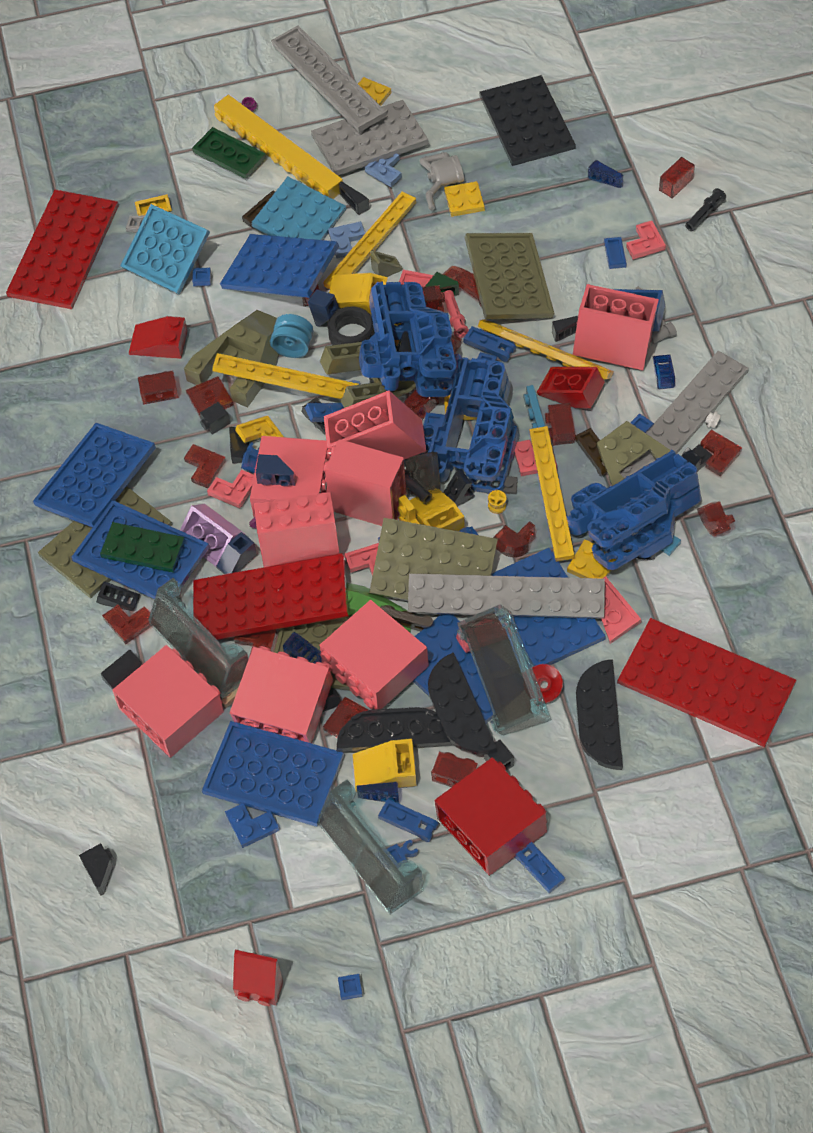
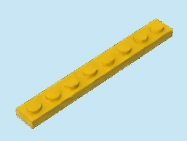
[323,191,416,289]
[477,319,614,381]
[213,353,359,399]
[529,426,575,562]

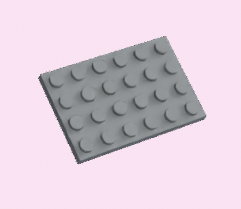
[311,100,429,175]

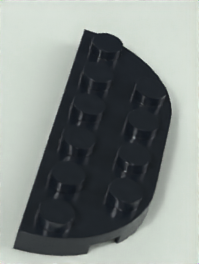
[428,652,497,755]
[576,659,623,770]
[336,707,453,752]

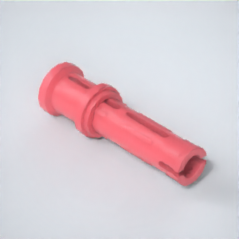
[442,290,469,338]

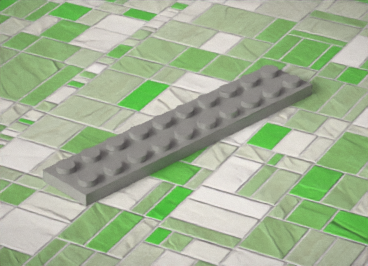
[271,25,387,132]
[619,351,749,479]
[408,574,605,619]

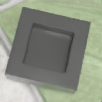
[498,476,517,494]

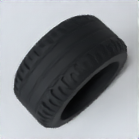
[328,306,375,345]

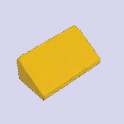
[135,194,172,216]

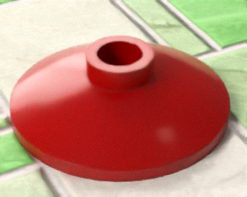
[523,664,563,704]

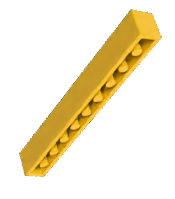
[214,94,343,199]

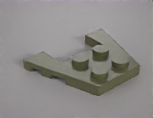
[597,421,670,486]

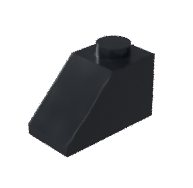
[79,843,114,896]

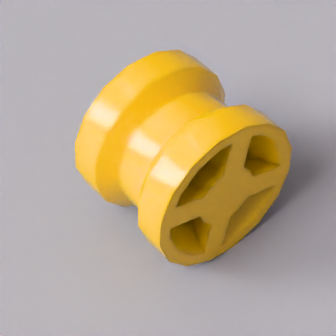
[488,490,506,514]

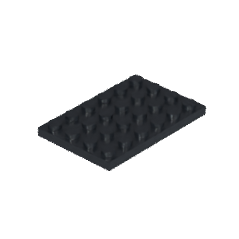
[479,75,576,166]

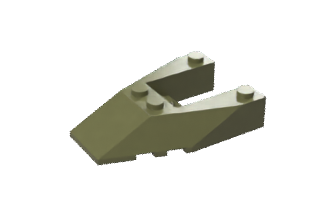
[184,310,279,408]
[320,342,416,408]

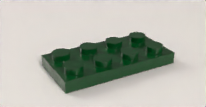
[192,127,266,179]
[100,522,185,573]

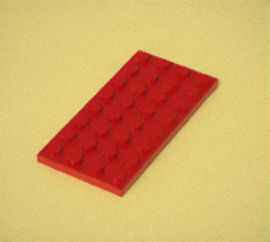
[6,189,119,310]
[193,553,348,643]
[617,618,797,747]

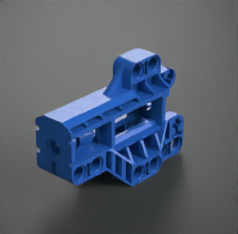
[359,282,456,397]
[418,357,519,493]
[567,450,702,570]

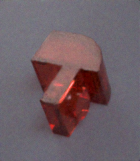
[697,501,735,536]
[493,521,536,558]

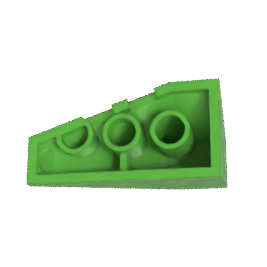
[346,582,415,632]

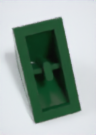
[423,272,459,302]

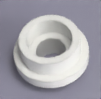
[705,410,721,428]

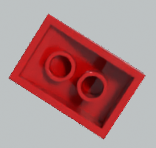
[129,316,188,359]
[537,367,605,408]
[233,949,283,1006]

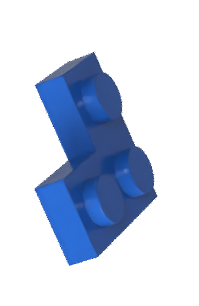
[225,804,280,848]

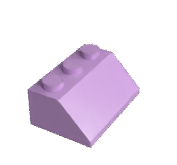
[180,504,245,566]

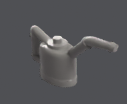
[419,152,464,211]

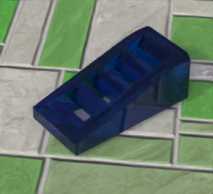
[588,160,623,188]
[652,354,675,389]
[283,632,322,664]
[356,782,399,803]

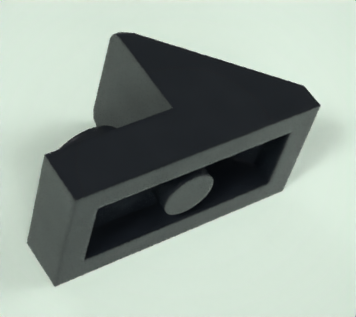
[681,444,713,472]
[443,470,474,507]

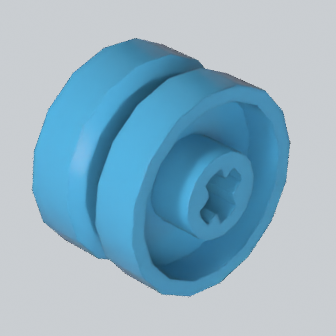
[270,314,314,358]

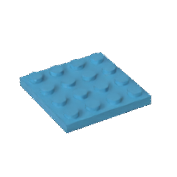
[252,176,346,240]
[120,204,210,294]

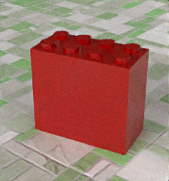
[434,757,547,876]

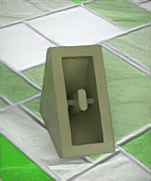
[370,250,403,277]

